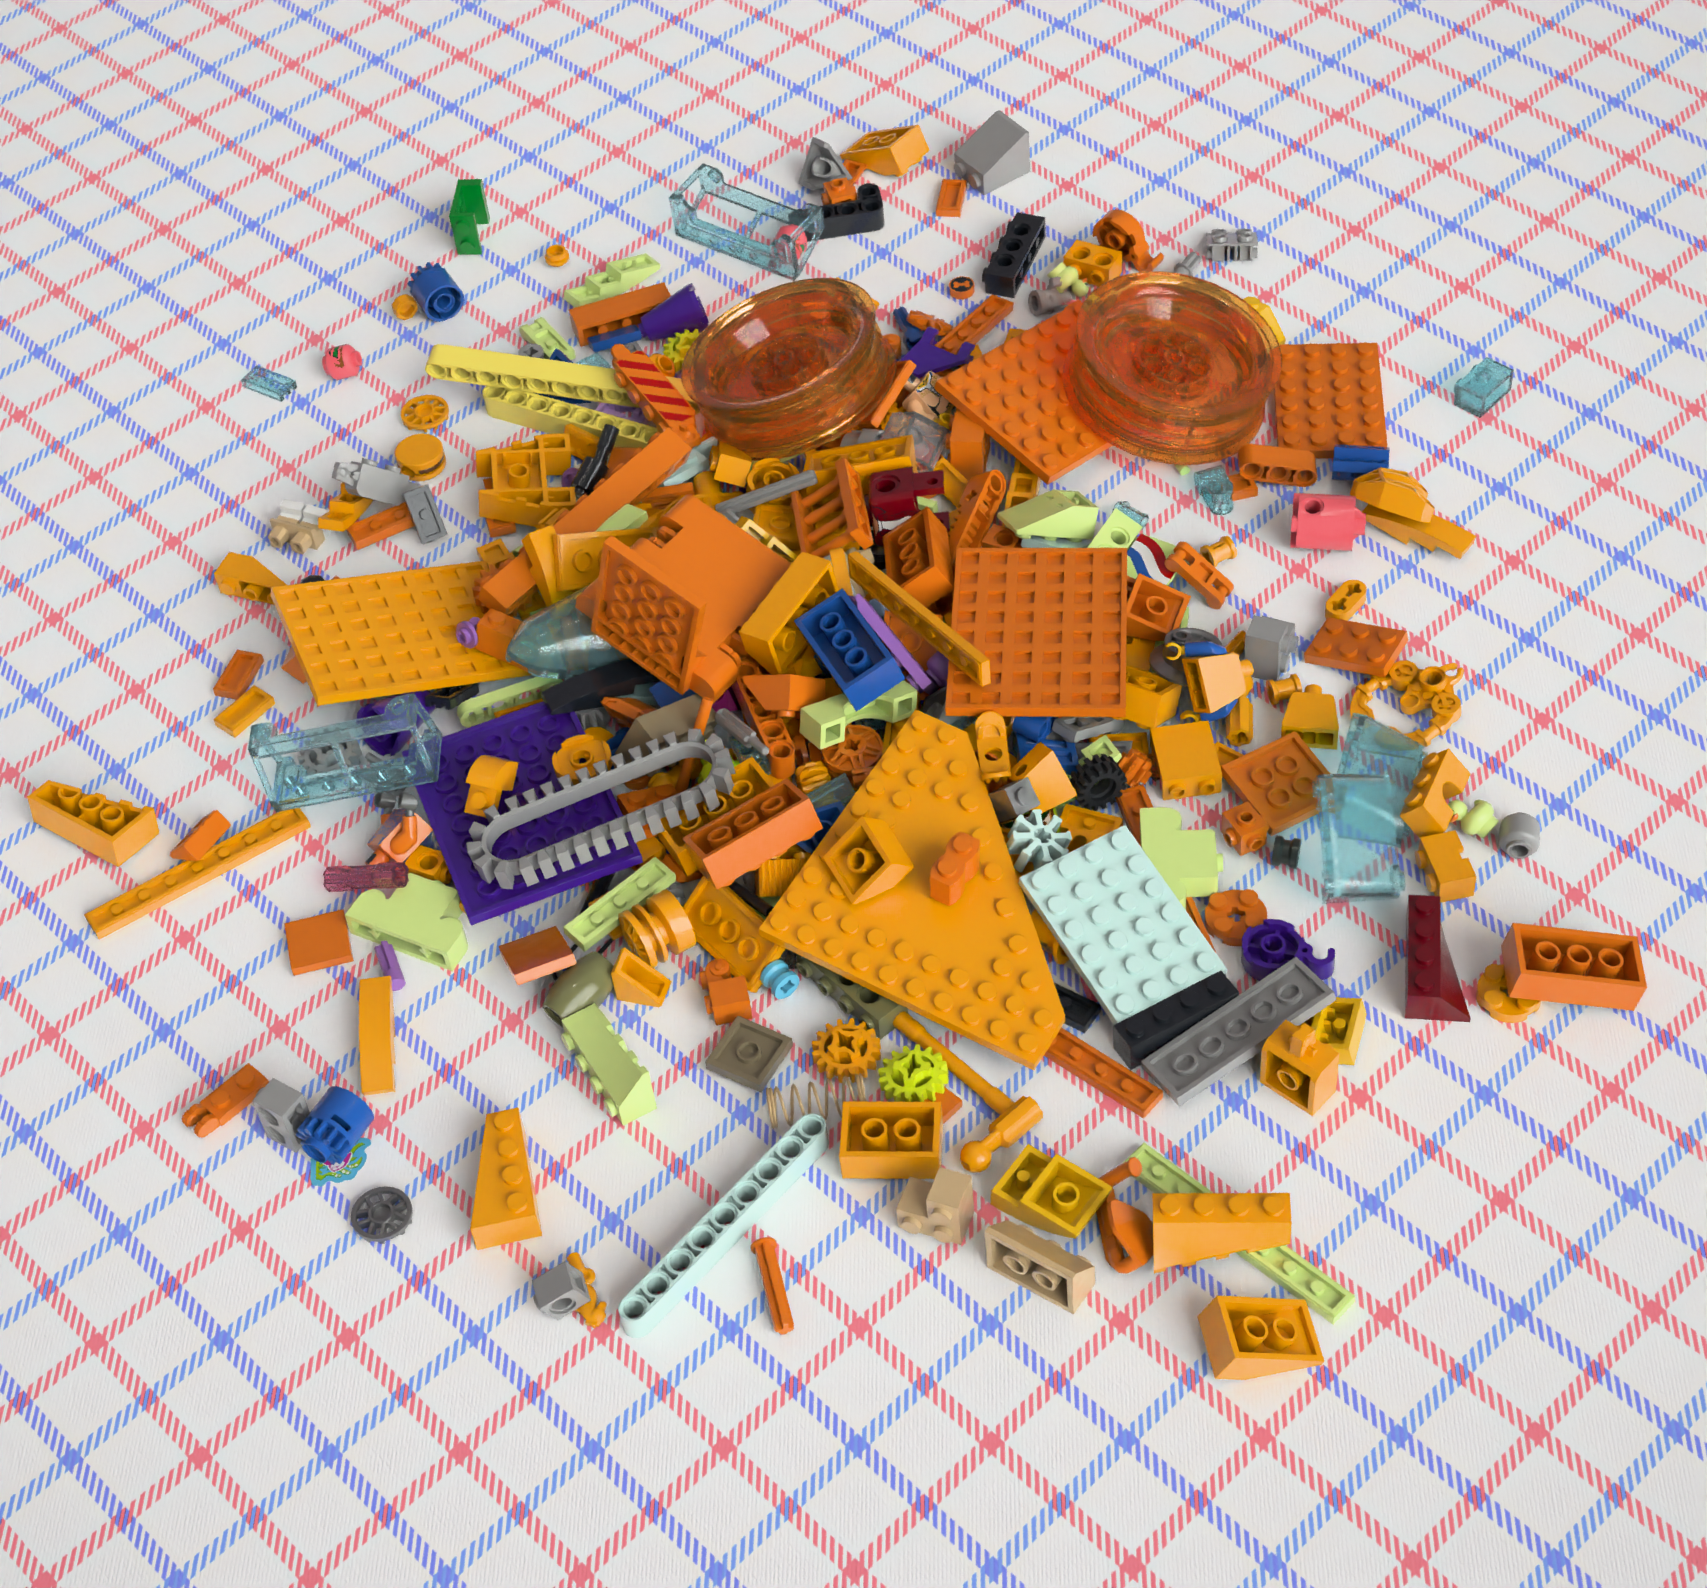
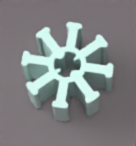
[1006,809,1072,872]

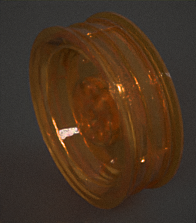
[1062,271,1282,465]
[681,278,897,461]

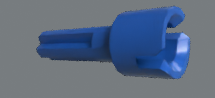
[893,306,925,352]

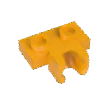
[1060,804,1123,853]

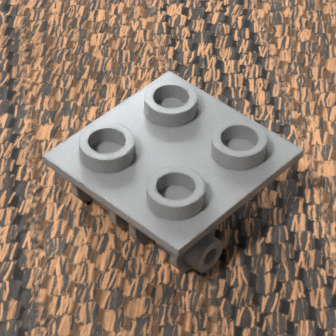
[1206,229,1258,261]

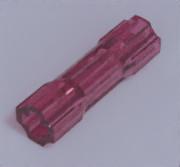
[323,862,409,892]

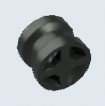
[1272,835,1301,869]

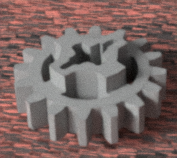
[298,728,362,785]

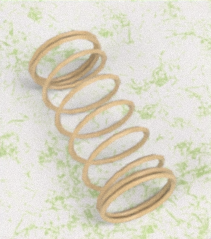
[766,1073,866,1129]

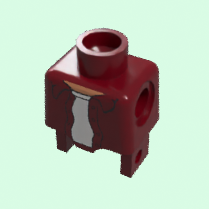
[864,466,950,547]

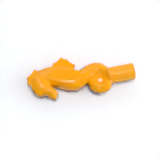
[567,1252,607,1329]

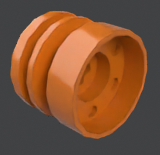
[822,725,883,803]

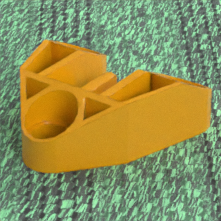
[1350,467,1435,523]

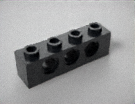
[982,212,1046,298]

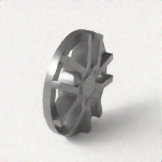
[351,1187,413,1244]

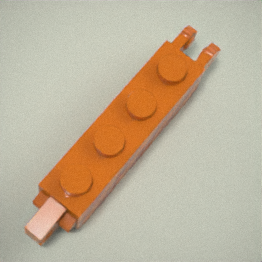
[611,344,701,449]

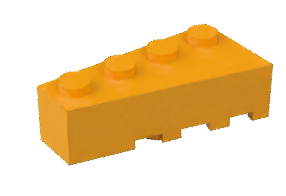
[27,780,159,867]
[470,1107,542,1250]

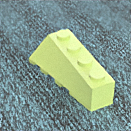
[561,1003,657,1126]

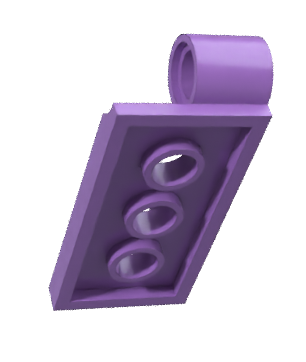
[849,593,939,695]

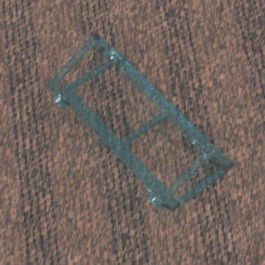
[669,163,825,281]
[248,693,442,812]

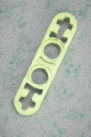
[457,672,563,728]

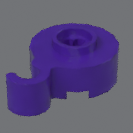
[1241,919,1335,981]

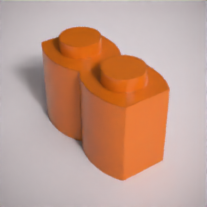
[930,831,980,906]

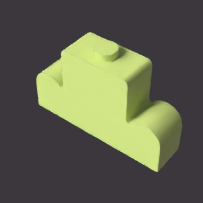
[1140,807,1223,910]
[345,873,468,972]

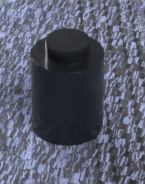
[571,456,609,498]

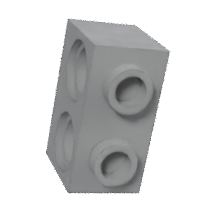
[252,1078,310,1153]

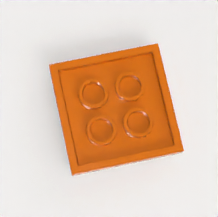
[1221,731,1347,836]

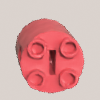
[1290,493,1366,551]

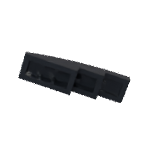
[541,658,661,715]

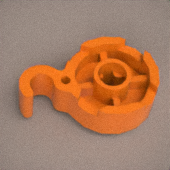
[1092,209,1164,274]

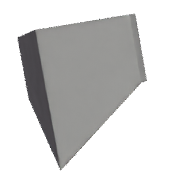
[798,137,852,190]

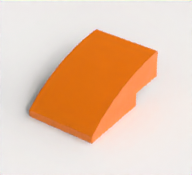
[1127,573,1191,641]

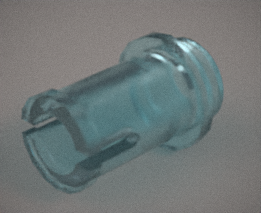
[1112,501,1149,530]

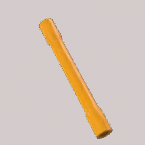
[893,1011,1015,1115]

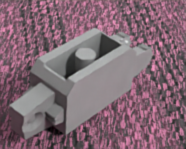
[332,458,422,506]

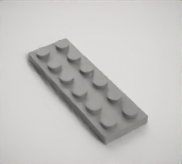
[1141,957,1336,1107]

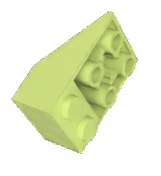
[997,489,1099,542]

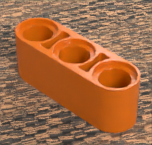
[1238,444,1317,487]

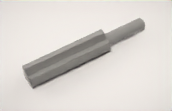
[715,708,769,756]

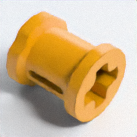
[1200,536,1237,567]
[1266,674,1302,705]

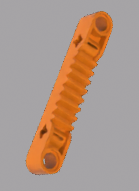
[927,469,1007,617]

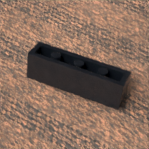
[1113,970,1239,1070]

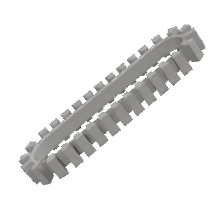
[466,729,736,889]

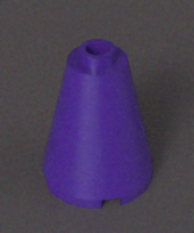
[638,283,711,341]
[356,690,435,756]

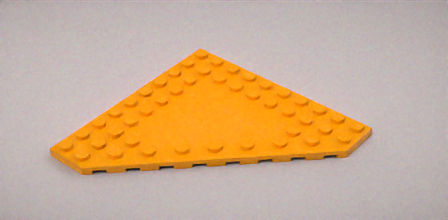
[759,709,1065,1071]

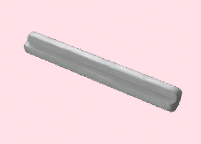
[715,470,818,514]

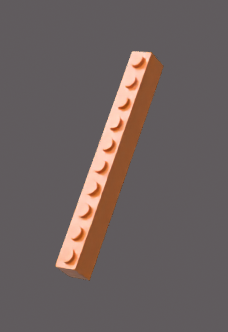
[478,427,692,615]

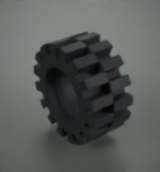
[1069,754,1127,811]

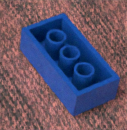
[794,588,906,712]

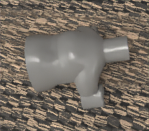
[1028,276,1072,315]

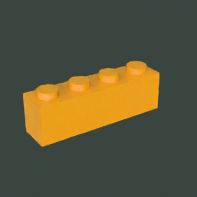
[1152,1193,1292,1274]

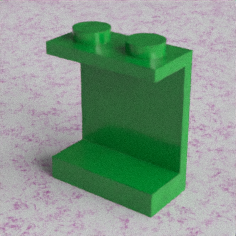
[449,179,490,255]

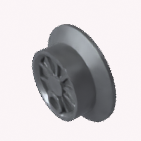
[1149,628,1222,686]

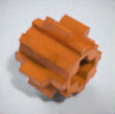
[1117,748,1153,787]

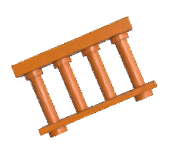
[790,457,874,558]

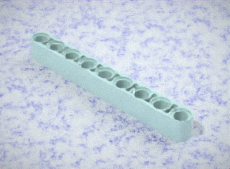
[618,1113,829,1338]

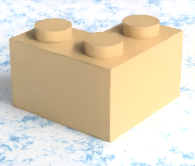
[896,1167,974,1245]

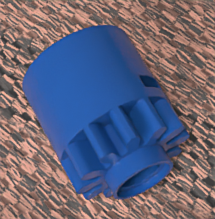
[407,262,464,322]
[296,1086,374,1165]

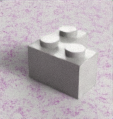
[1244,615,1299,681]

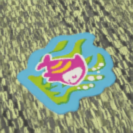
[310,1138,371,1187]

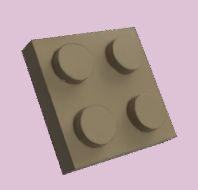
[705,1016,793,1092]

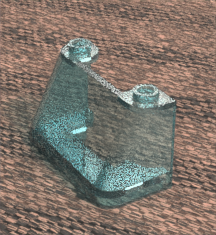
[1328,713,1428,848]
[1312,774,1405,904]

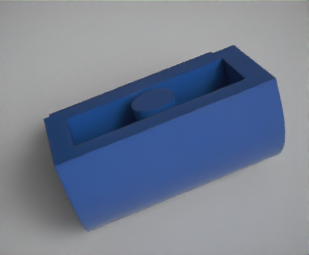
[1332,444,1390,481]

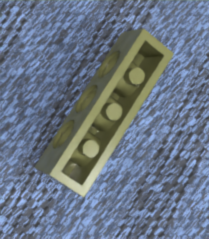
[796,954,908,1040]

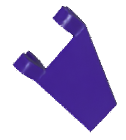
[899,326,975,378]

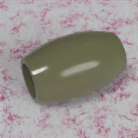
[542,952,614,1027]

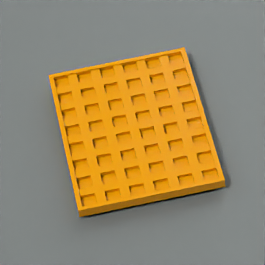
[271,561,534,706]

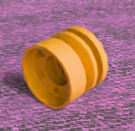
[618,889,696,968]

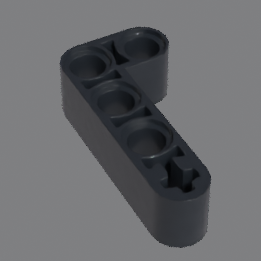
[789,183,885,242]

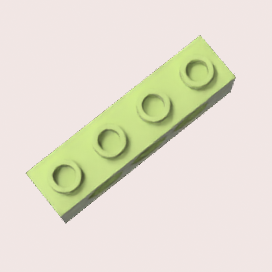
[1087,508,1143,551]

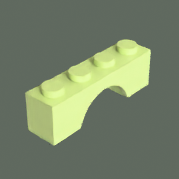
[800,680,917,750]

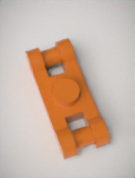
[1165,541,1234,609]

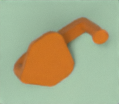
[1096,1157,1153,1274]

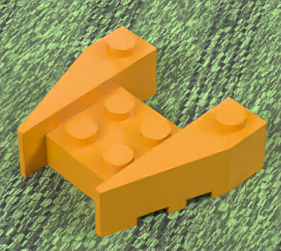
[476,433,576,527]

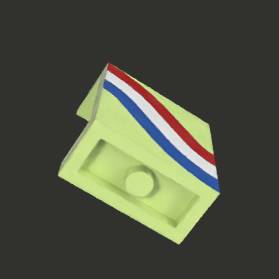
[1127,533,1190,586]

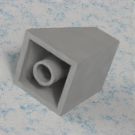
[954,110,1030,195]

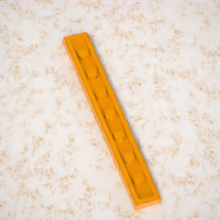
[848,551,991,687]
[84,803,311,939]

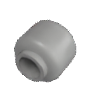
[1499,812,1540,859]

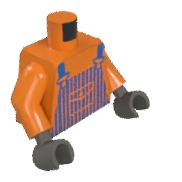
[365,791,433,874]

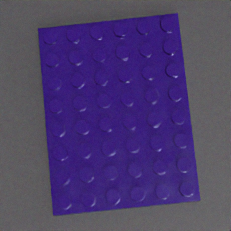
[402,701,643,926]

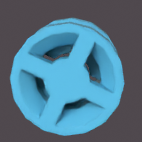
[760,960,800,999]

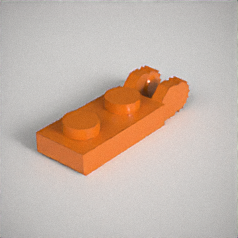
[182,1063,269,1138]

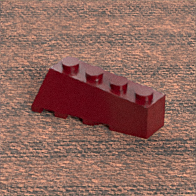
[1405,895,1471,1022]

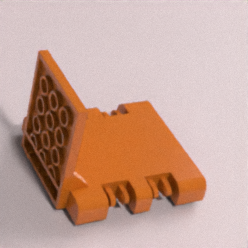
[575,494,791,704]

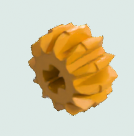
[795,761,835,809]

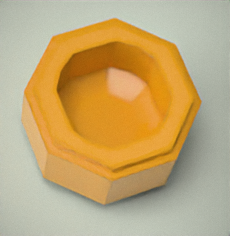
[392,294,418,320]

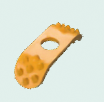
[975,711,1012,784]

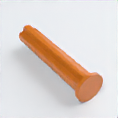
[750,1237,794,1335]

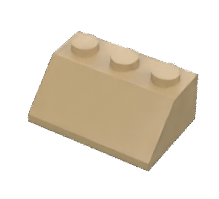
[984,1220,1095,1314]

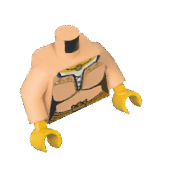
[902,371,955,436]

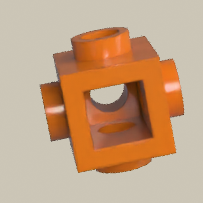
[821,177,858,205]
[1221,801,1269,856]

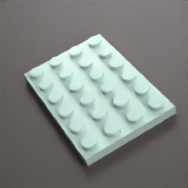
[1018,825,1227,1025]

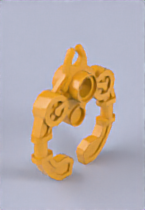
[1350,660,1464,750]

